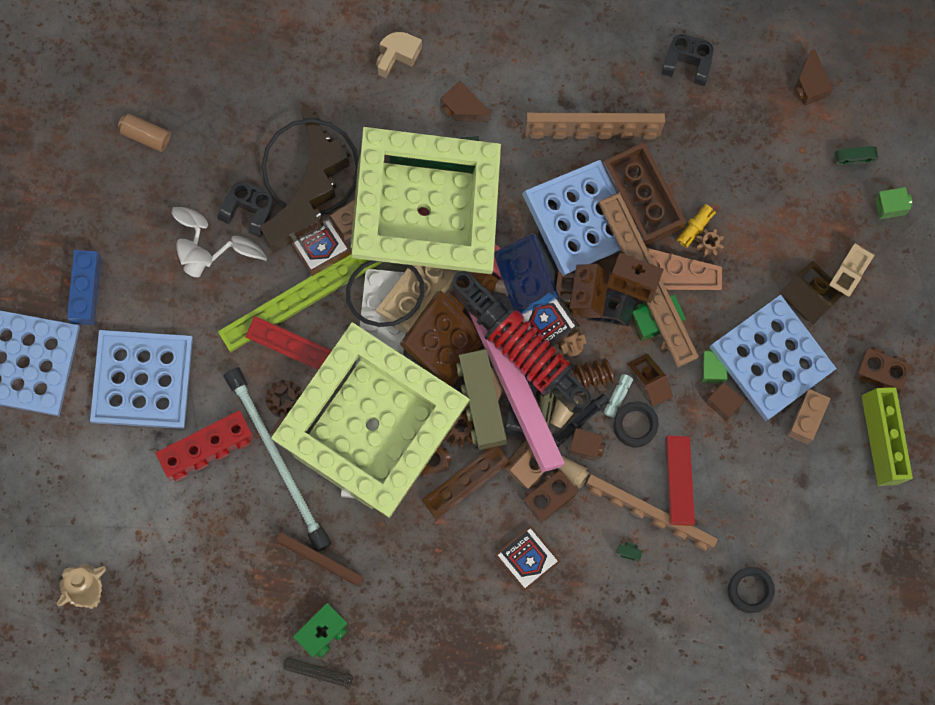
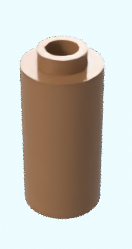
[118,113,171,152]

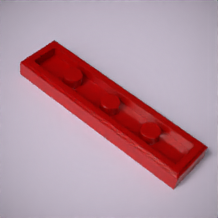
[245,316,332,370]
[665,435,695,526]

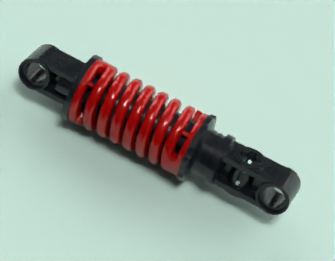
[449,271,591,413]

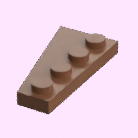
[647,248,722,290]

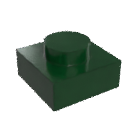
[616,542,643,562]

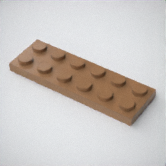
[525,113,665,140]

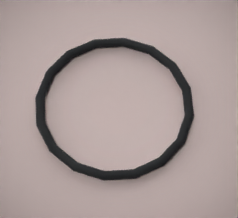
[346,260,424,327]

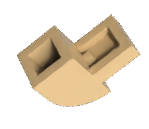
[376,32,422,78]
[830,243,875,297]

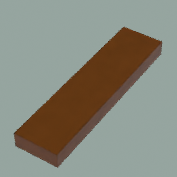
[422,446,511,520]
[276,532,365,587]

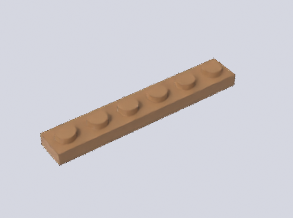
[585,475,718,551]

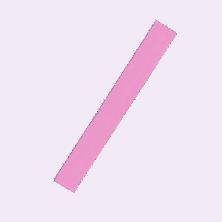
[469,313,565,472]

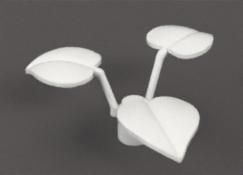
[171,207,267,277]

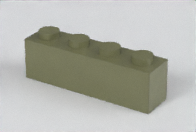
[456,349,507,450]

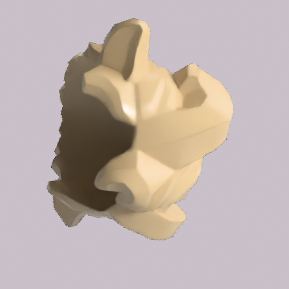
[57,563,106,609]

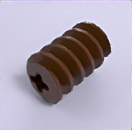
[570,358,615,391]

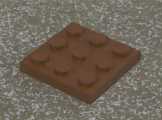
[400,291,483,387]

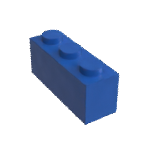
[67,250,102,325]

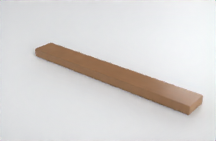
[598,192,699,368]

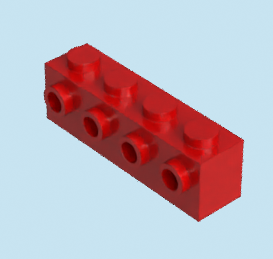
[155,410,254,482]

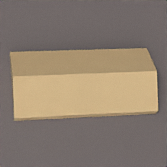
[376,265,459,333]

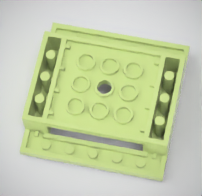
[350,127,501,274]
[271,322,470,518]

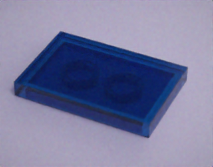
[494,233,559,315]

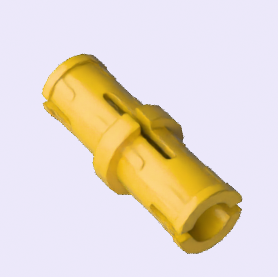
[676,204,716,248]

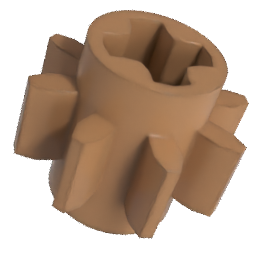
[696,229,724,258]
[556,327,587,356]

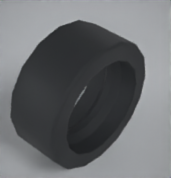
[613,401,659,448]
[728,567,775,613]

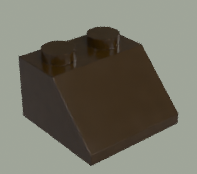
[780,261,844,325]

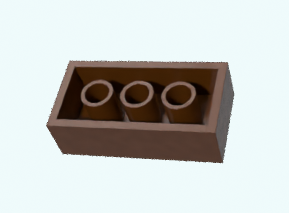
[603,142,686,246]

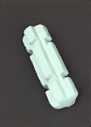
[604,374,633,418]

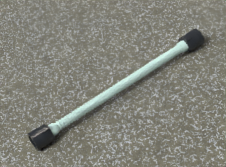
[223,367,333,552]

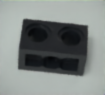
[586,288,636,326]

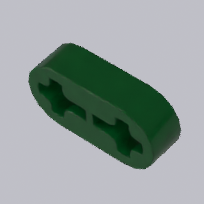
[834,146,878,165]

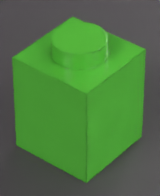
[875,187,912,220]
[701,348,727,384]

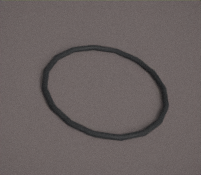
[261,118,359,215]

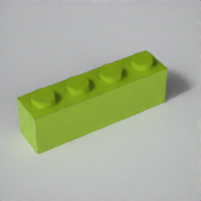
[861,388,913,486]

